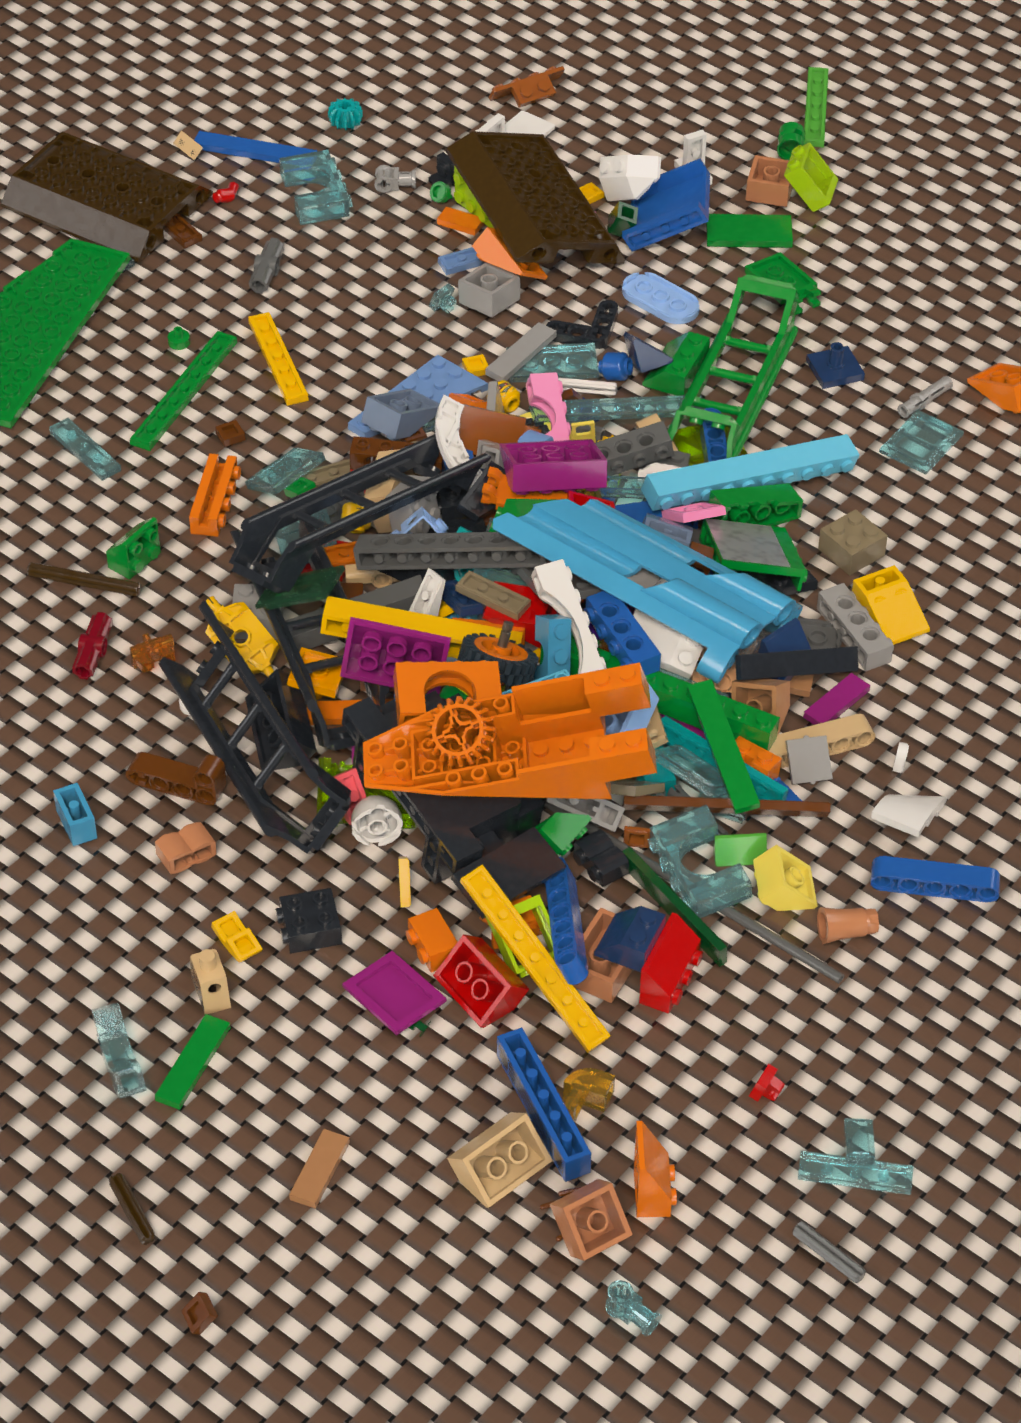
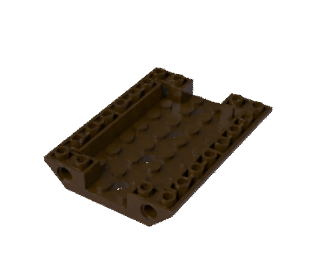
[1,131,213,263]
[446,131,625,264]

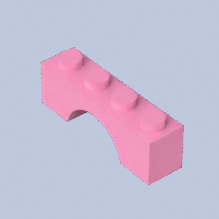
[526,372,571,441]

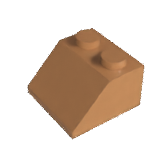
[732,678,790,735]

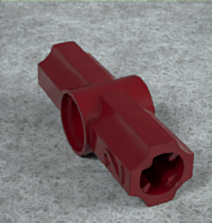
[72,612,113,680]

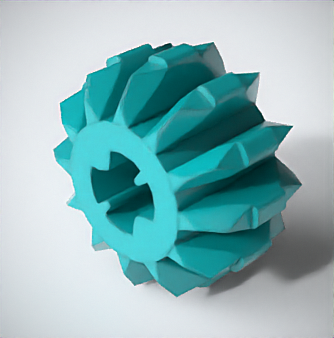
[328,98,363,130]

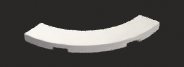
[435,395,482,491]

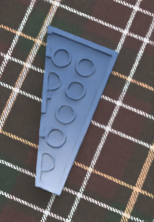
[348,355,488,438]

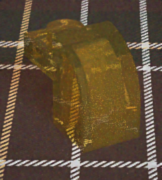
[562,1068,615,1122]

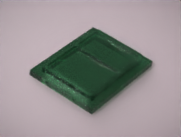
[255,565,345,610]

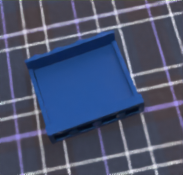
[622,158,710,252]

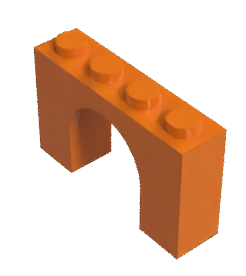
[393,660,502,726]

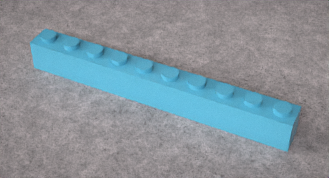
[641,434,860,511]

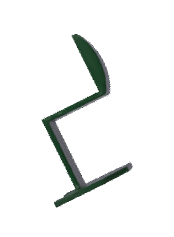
[408,1021,431,1037]

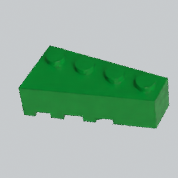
[709,483,803,526]

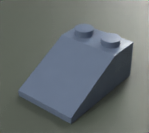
[361,389,439,441]

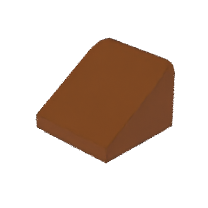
[624,826,651,848]

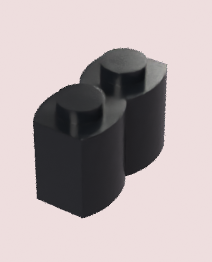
[573,829,629,887]

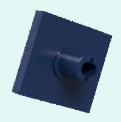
[806,342,865,389]

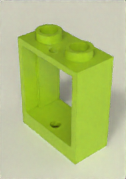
[784,142,838,212]
[486,894,555,978]

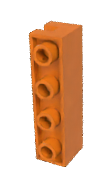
[189,453,241,537]

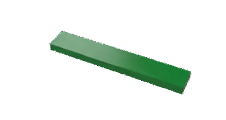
[687,679,760,814]

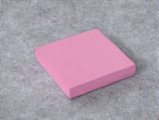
[662,502,726,523]

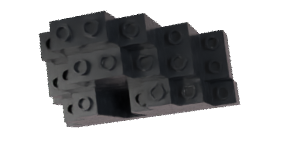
[342,690,546,884]

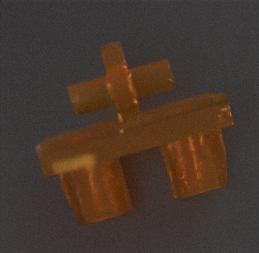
[129,633,176,673]

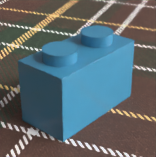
[53,783,97,846]

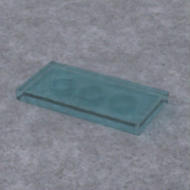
[506,343,599,383]

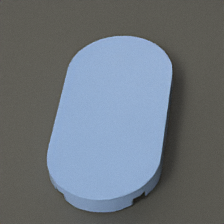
[622,272,699,324]

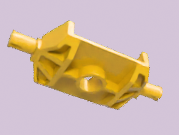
[205,596,280,677]

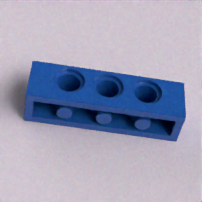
[584,591,661,676]

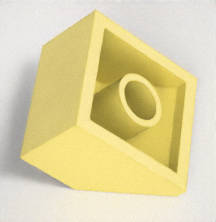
[753,845,818,911]

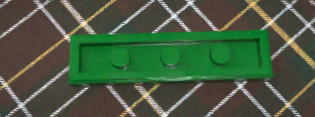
[155,1014,231,1110]

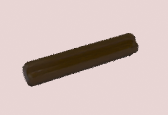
[109,1173,155,1245]

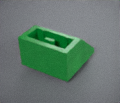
[106,517,161,580]
[535,812,592,856]

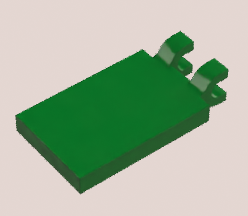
[745,252,821,315]

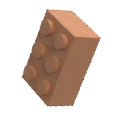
[573,908,633,1003]

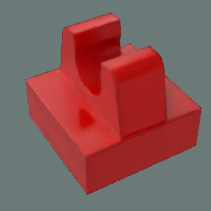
[749,1064,785,1102]

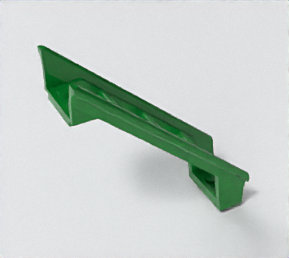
[667,274,800,458]

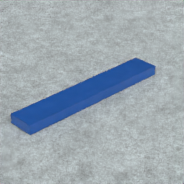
[194,131,318,168]

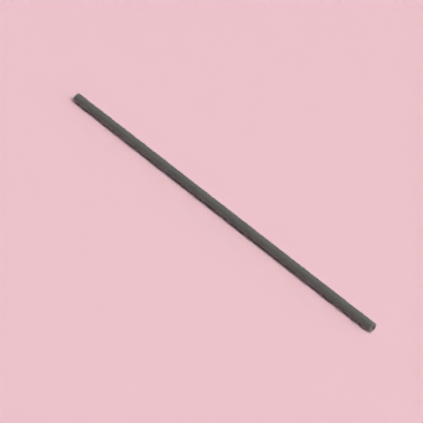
[544,802,844,984]

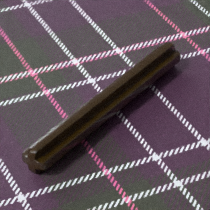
[27,562,141,597]

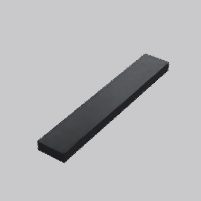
[735,646,859,680]

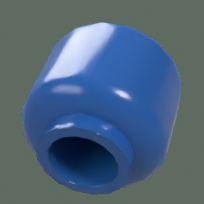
[598,352,633,381]

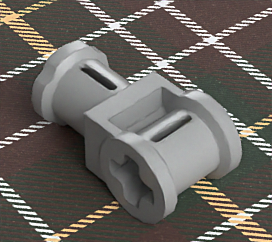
[374,165,416,193]

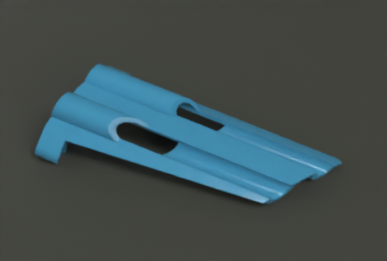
[493,499,803,684]

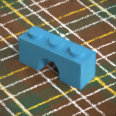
[534,614,572,680]

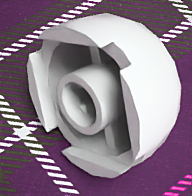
[351,795,403,846]

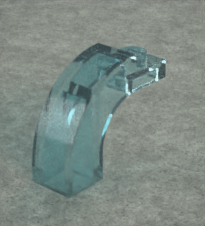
[91,1002,147,1099]

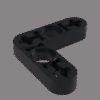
[546,300,618,349]

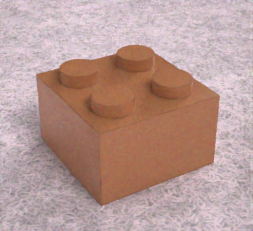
[746,155,793,207]
[550,1179,633,1261]

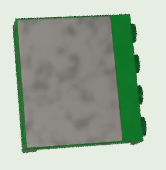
[699,518,807,591]

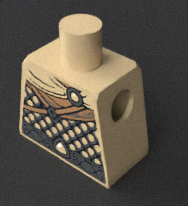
[190,949,231,1014]

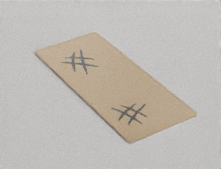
[173,131,203,160]

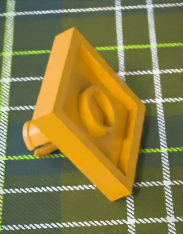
[287,647,343,700]

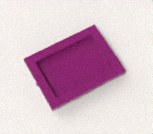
[342,951,447,1035]

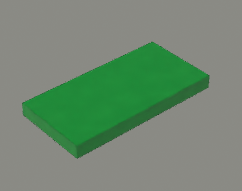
[706,214,793,248]

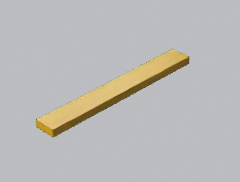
[460,864,611,1053]

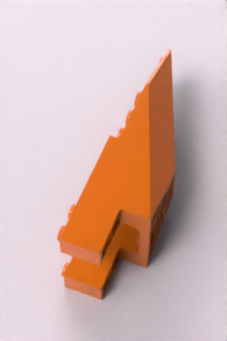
[363,662,657,799]

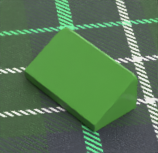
[713,833,767,867]

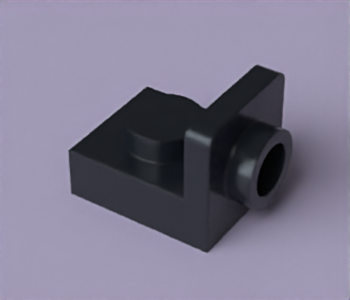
[428,152,455,186]

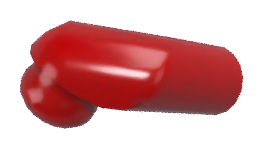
[212,182,239,203]

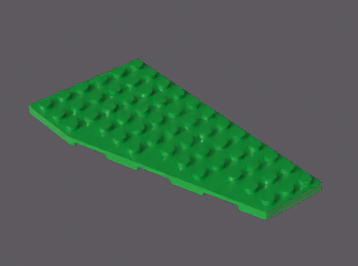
[0,238,131,428]

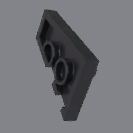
[456,460,506,522]

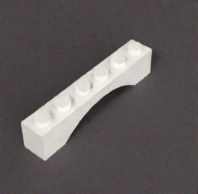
[531,559,607,674]

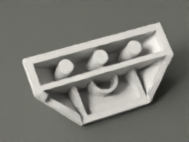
[599,155,661,202]

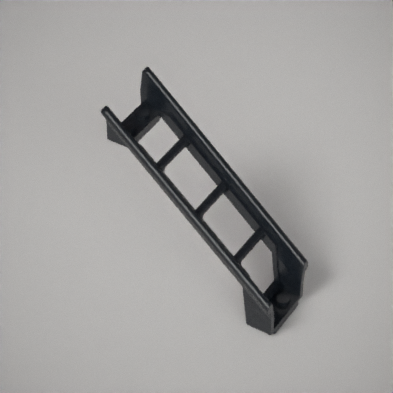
[229,434,491,594]
[230,521,390,751]
[159,600,352,854]

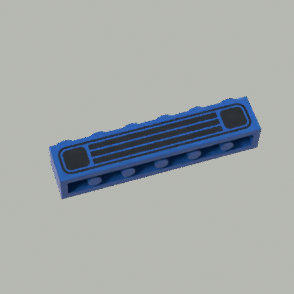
[497,1027,591,1182]

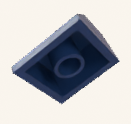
[758,617,811,681]
[594,906,666,972]

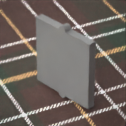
[785,735,833,785]

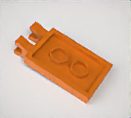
[481,466,576,510]

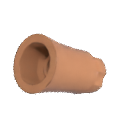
[817,907,879,944]

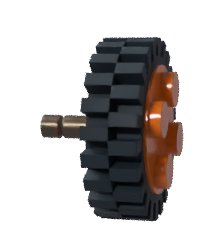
[457,621,539,686]

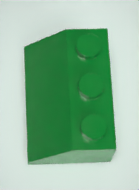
[642,331,710,398]

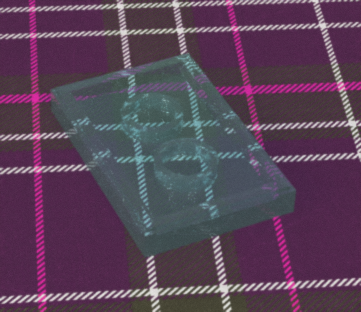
[245,448,326,494]

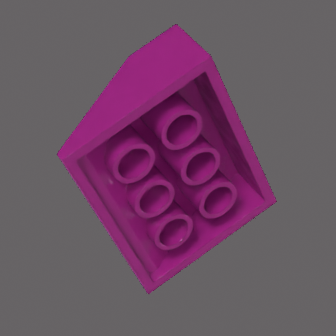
[499,439,607,495]
[340,617,451,694]

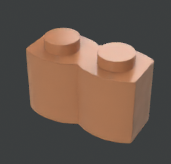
[155,822,217,874]

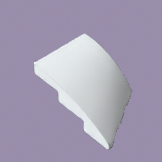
[871,794,947,837]

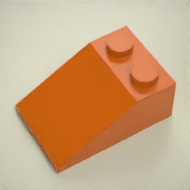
[472,227,548,280]
[967,363,1021,414]
[633,1121,677,1217]

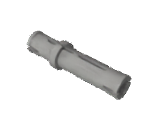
[897,376,953,418]

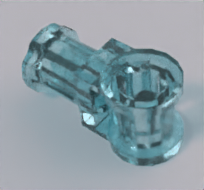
[605,1280,662,1336]

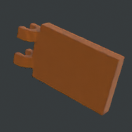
[459,404,542,455]

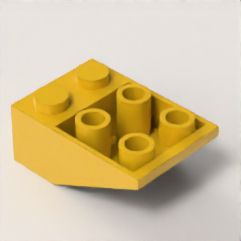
[852,565,930,645]

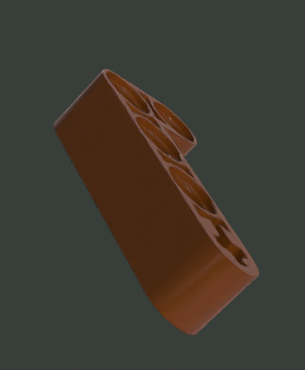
[125,752,226,806]

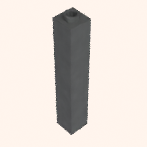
[285,575,423,652]

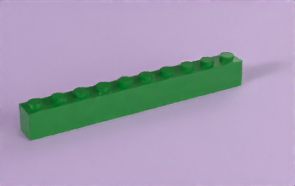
[540,638,780,751]

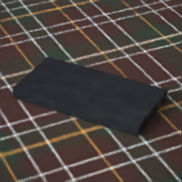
[451,827,566,919]

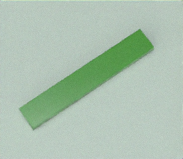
[804,67,829,148]

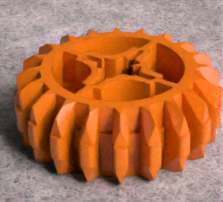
[425,696,496,768]

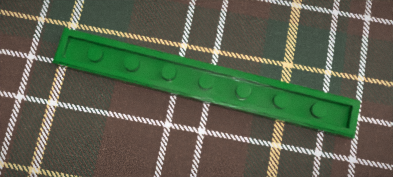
[130,331,237,451]

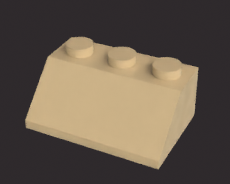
[447,1112,552,1208]

